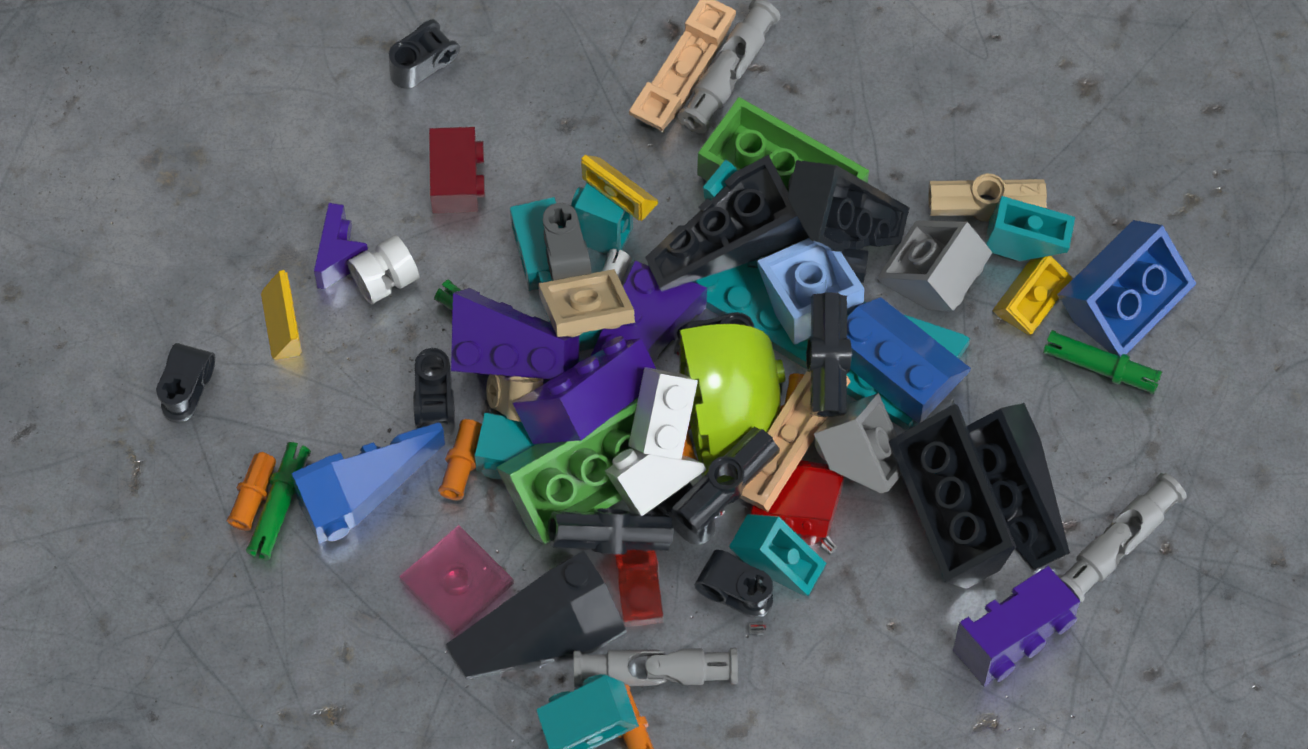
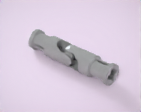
[678,0,781,134]
[1057,473,1187,604]
[574,648,738,687]

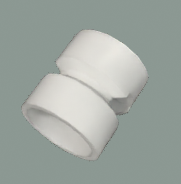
[347,235,420,305]

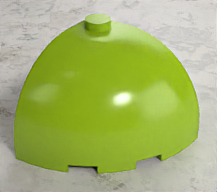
[679,324,786,483]

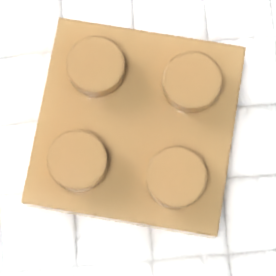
[538,269,635,337]

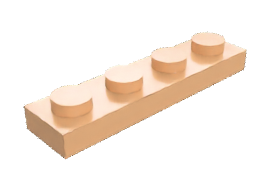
[740,371,851,512]

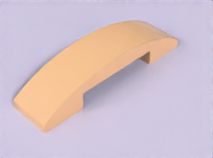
[629,0,736,131]

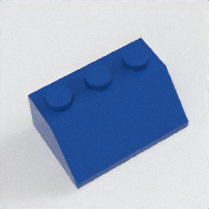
[1057,220,1197,357]
[847,297,971,424]

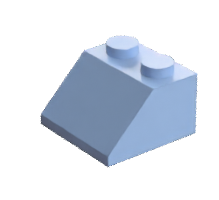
[757,238,864,345]

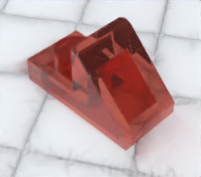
[615,550,664,627]

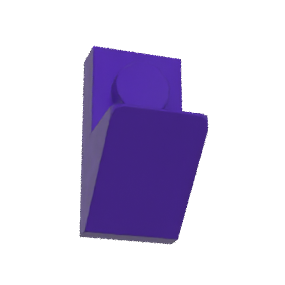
[314,203,368,289]

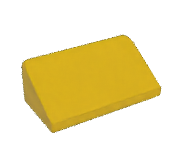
[581,155,658,221]
[992,256,1073,336]
[261,270,302,360]

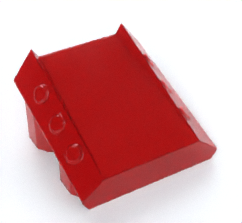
[751,460,845,545]

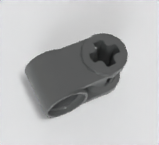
[543,203,592,281]

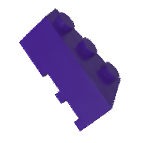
[591,261,707,363]
[451,288,579,379]
[512,336,656,444]
[952,566,1081,686]

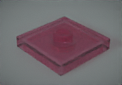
[399,525,514,636]

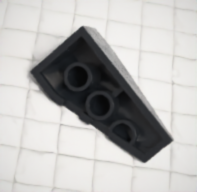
[645,155,809,291]
[787,160,910,252]
[967,403,1070,570]
[446,551,627,680]

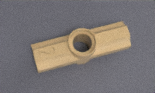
[928,173,1047,222]

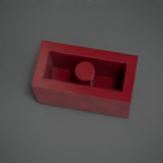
[429,127,485,214]

